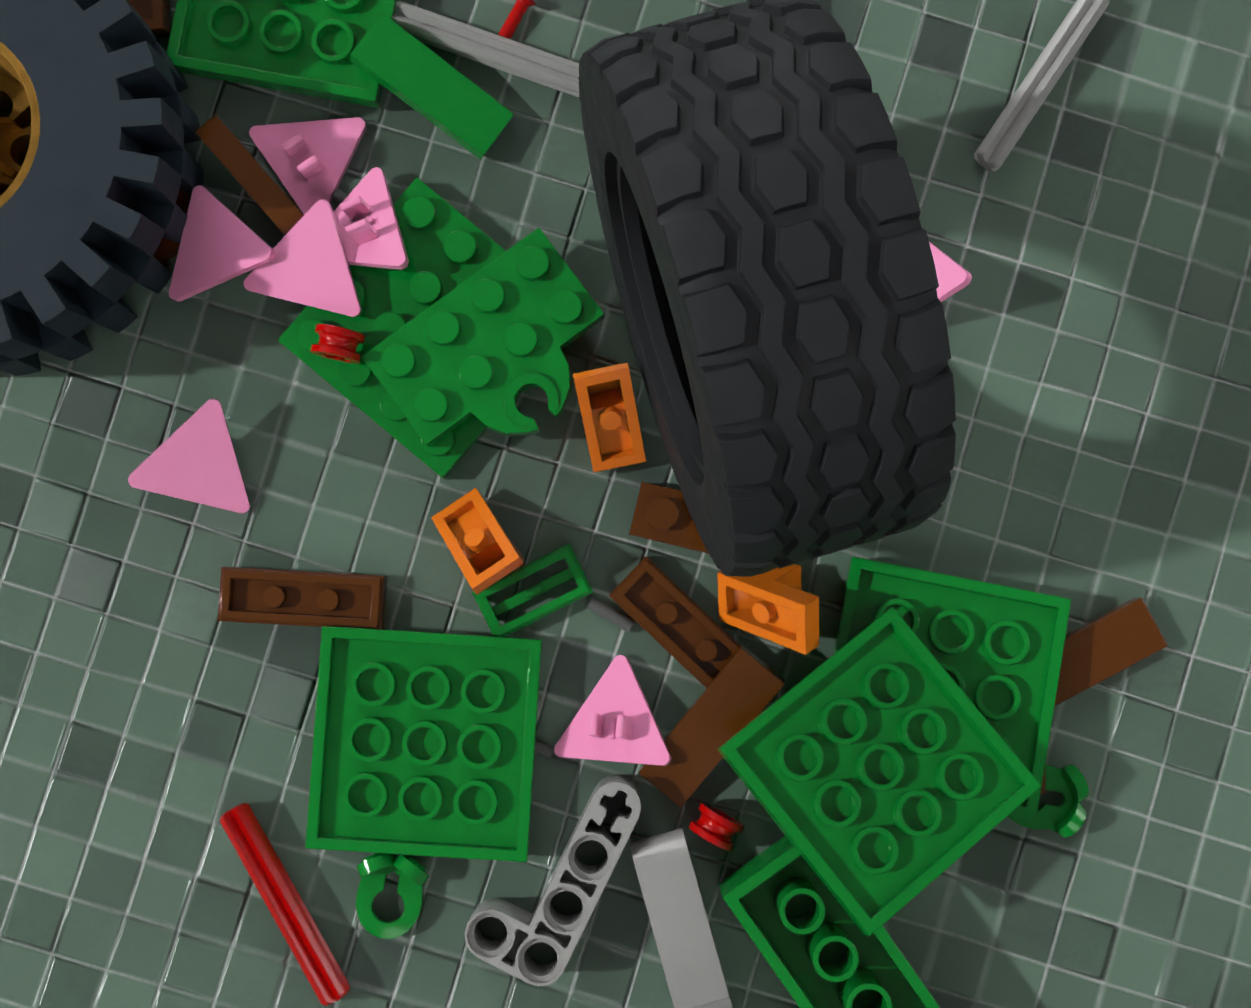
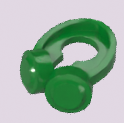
[1007,764,1089,838]
[356,853,429,939]

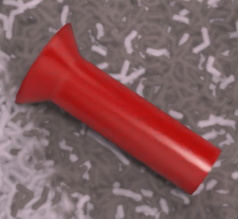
[498,0,536,39]

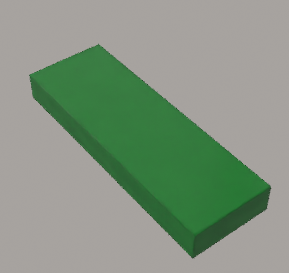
[349,12,514,160]

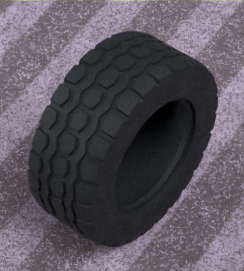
[578,0,956,577]

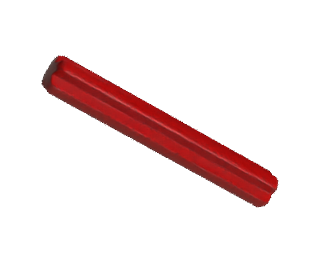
[220,803,350,1006]

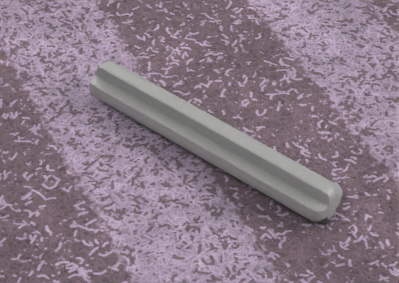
[974,0,1110,172]
[392,1,580,97]

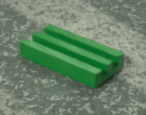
[472,544,593,637]

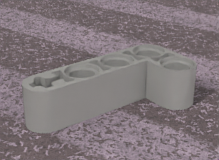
[464,775,641,987]
[629,828,733,1008]

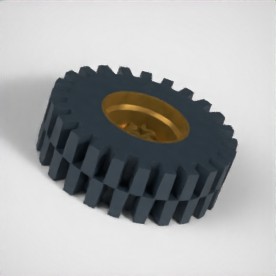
[0,0,203,376]

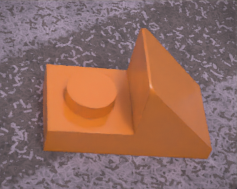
[573,363,646,473]
[431,488,524,595]
[717,564,819,655]

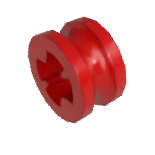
[310,324,365,364]
[688,802,745,852]

